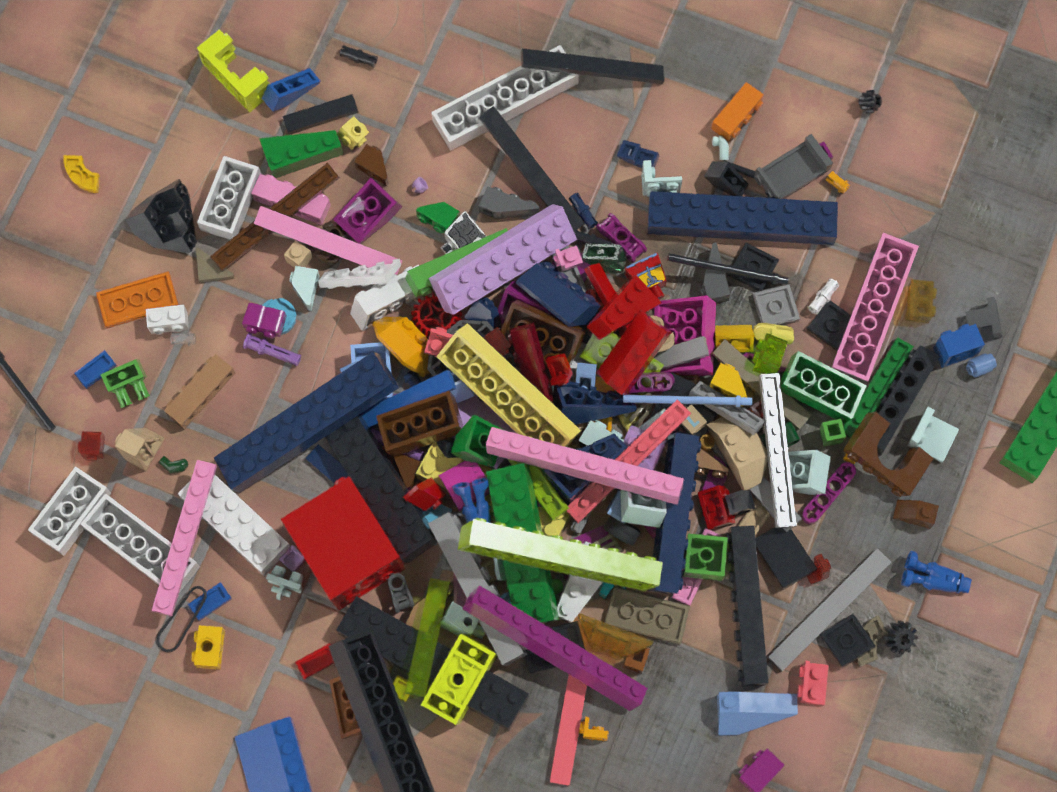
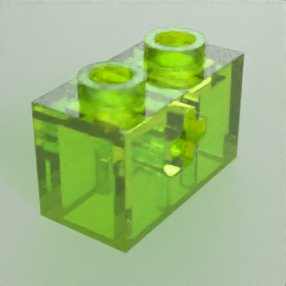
[752,333,788,374]

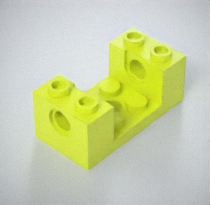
[197,30,270,113]
[421,634,497,725]

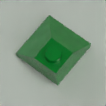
[451,415,503,467]

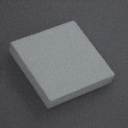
[753,284,800,325]

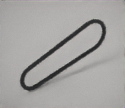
[157,586,207,652]

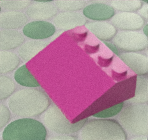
[654,296,716,377]

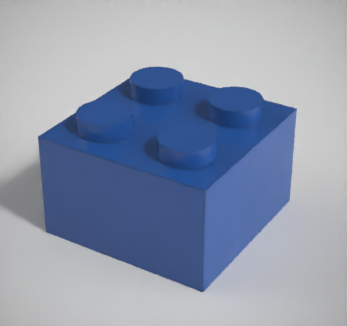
[933,324,985,368]

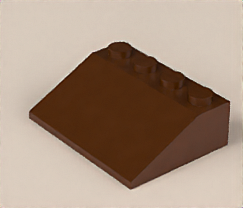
[494,300,587,381]

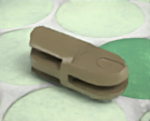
[623,391,659,427]

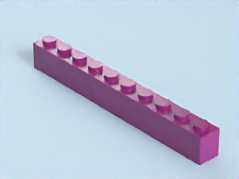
[463,585,648,711]

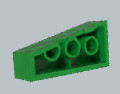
[259,130,343,178]

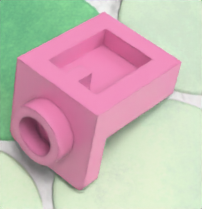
[553,245,583,272]

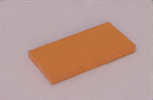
[96,271,179,329]

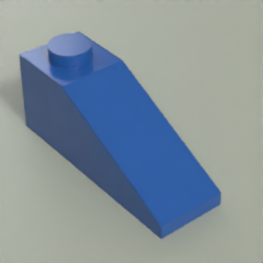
[262,68,321,112]

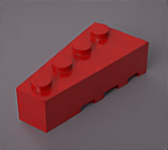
[586,275,662,340]

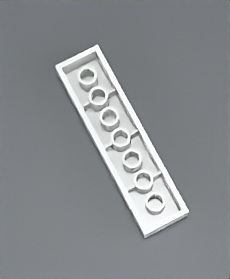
[432,45,579,151]

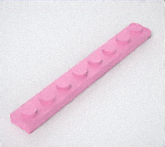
[152,460,217,616]

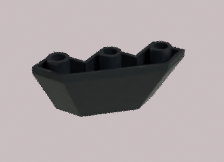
[125,179,197,253]

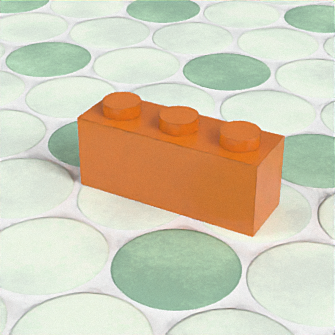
[711,82,764,142]

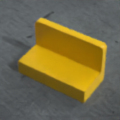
[715,325,754,352]

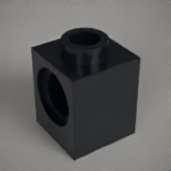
[725,490,756,515]

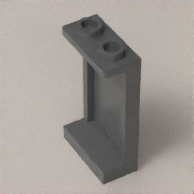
[754,134,833,199]

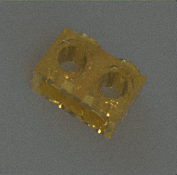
[906,279,937,323]

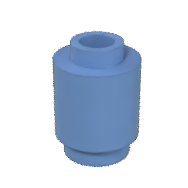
[966,353,997,378]

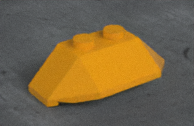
[372,317,431,377]

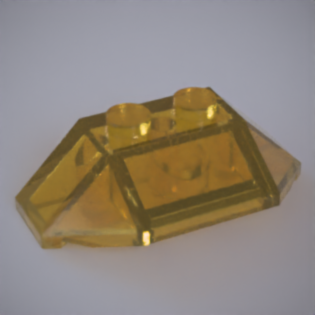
[578,613,654,660]

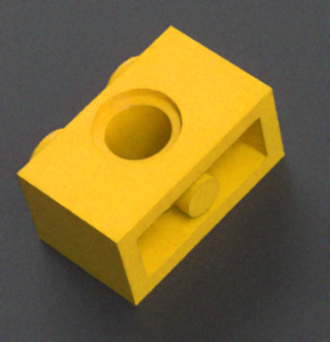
[192,625,225,670]

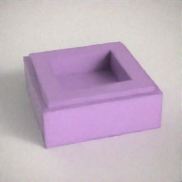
[279,545,306,572]

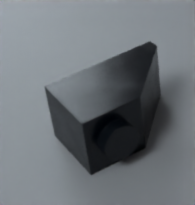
[704,161,749,196]

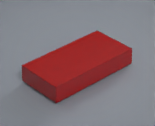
[295,643,335,680]

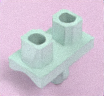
[266,565,303,600]

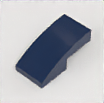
[617,140,660,168]

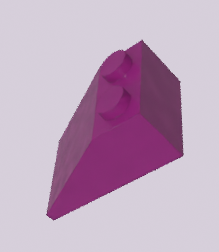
[333,178,403,244]

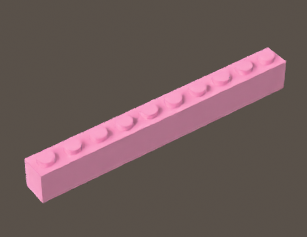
[486,427,684,505]

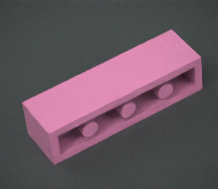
[251,174,331,225]

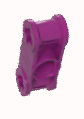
[596,213,647,263]

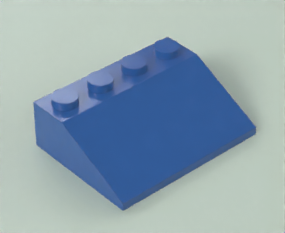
[235,717,313,792]

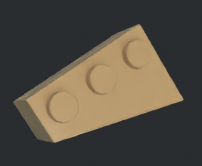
[115,428,165,471]

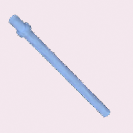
[623,395,752,407]

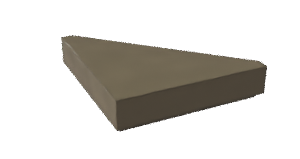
[196,248,234,283]

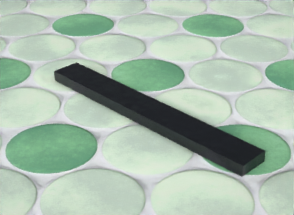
[521,48,665,84]
[479,106,585,232]

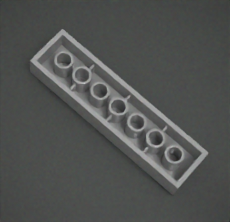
[428,512,528,666]

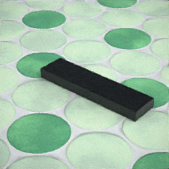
[283,94,359,135]

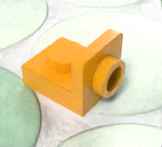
[580,717,608,741]

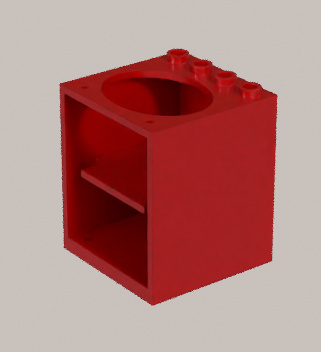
[281,476,406,611]

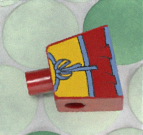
[624,253,667,300]

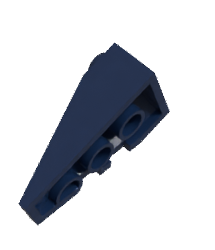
[554,382,637,425]
[543,433,628,504]

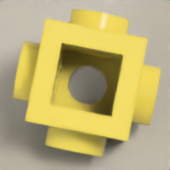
[337,116,369,150]

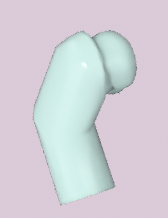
[712,135,729,160]

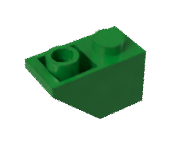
[416,202,460,234]

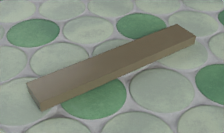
[712,340,812,430]

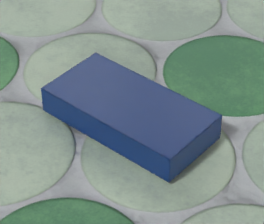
[74,350,117,389]
[188,582,232,621]

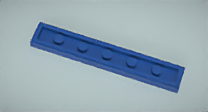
[361,370,456,429]

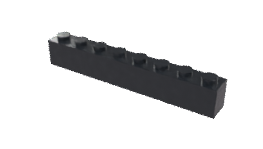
[725,525,769,687]

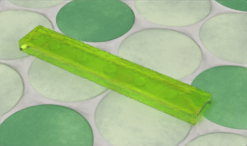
[405,578,450,697]

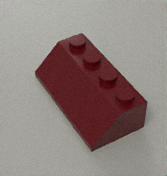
[508,323,554,402]

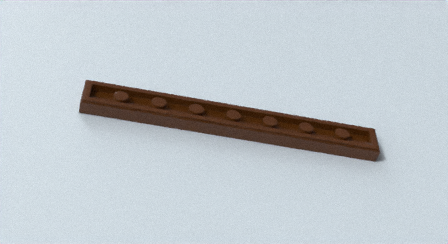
[210,162,340,272]

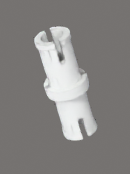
[808,279,839,315]

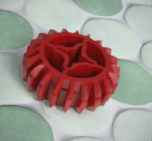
[411,292,462,339]

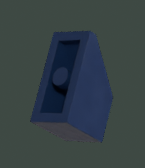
[464,297,501,339]

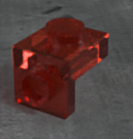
[807,553,831,585]

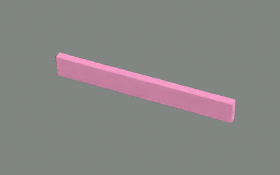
[254,206,402,275]

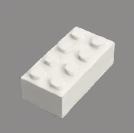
[197,156,261,240]
[28,467,111,556]

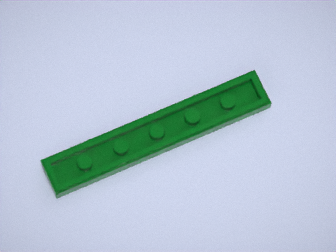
[843,337,914,438]

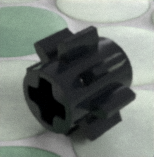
[859,90,882,113]

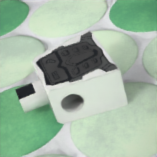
[441,211,487,254]

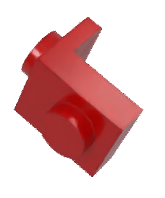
[546,353,573,386]

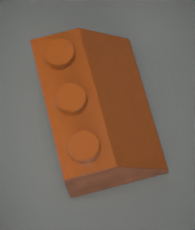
[329,676,362,739]

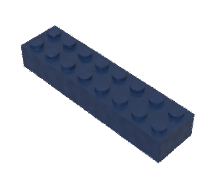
[648,433,701,594]

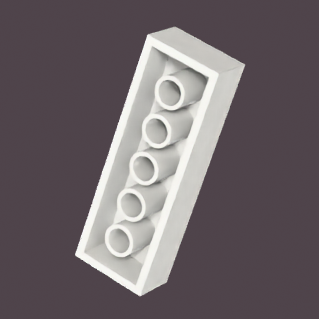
[178,475,290,576]
[81,493,200,593]

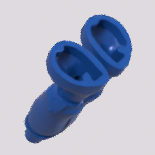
[452,478,491,523]
[901,551,972,594]

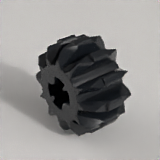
[883,620,919,655]

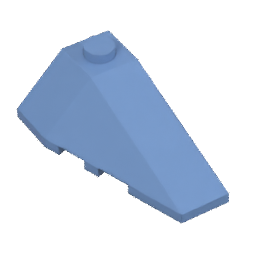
[717,692,798,735]

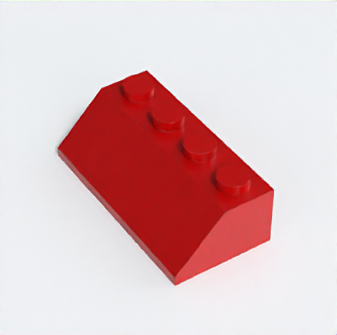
[596,310,672,395]

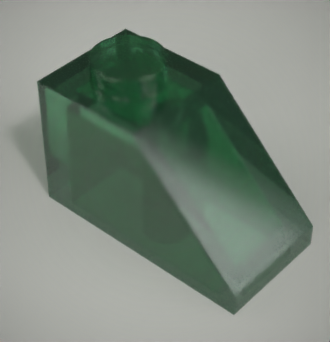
[582,243,627,273]

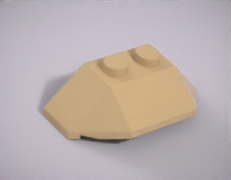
[706,417,768,490]

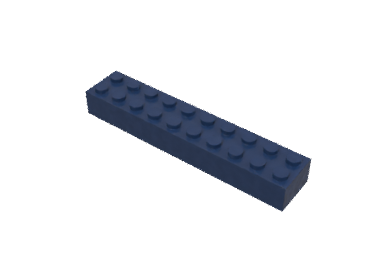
[647,191,838,245]
[214,351,399,493]

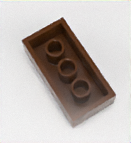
[376,391,463,457]

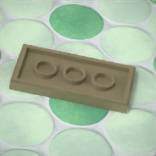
[604,587,690,645]

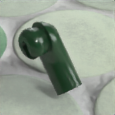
[159,456,189,474]

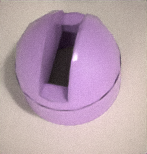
[412,177,428,193]

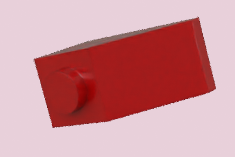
[403,477,446,511]

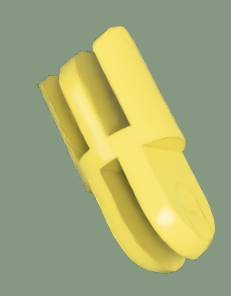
[753,323,794,345]

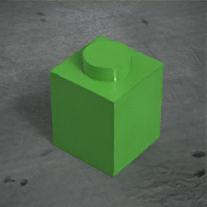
[819,419,846,447]

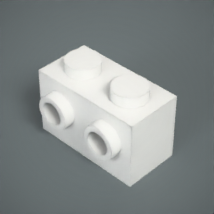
[146,305,189,334]

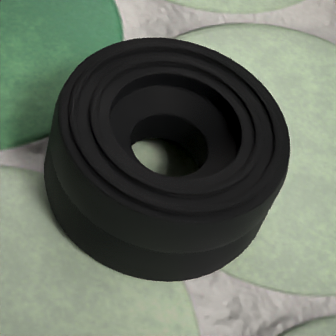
[604,515,641,546]

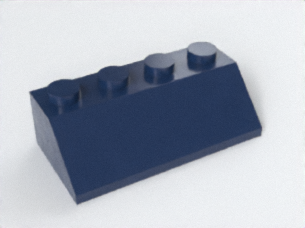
[516,262,600,327]

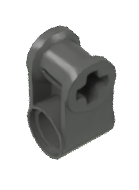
[388,573,415,613]

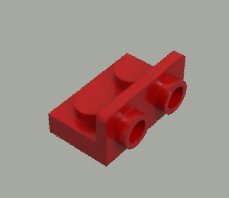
[698,485,736,530]

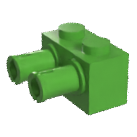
[101,359,150,408]

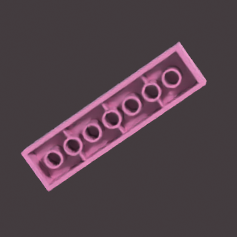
[831,233,919,385]

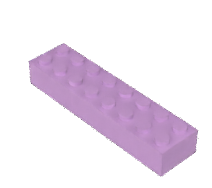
[428,204,577,315]

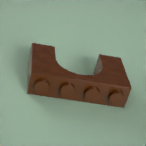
[843,412,934,497]

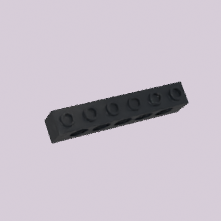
[876,345,940,456]

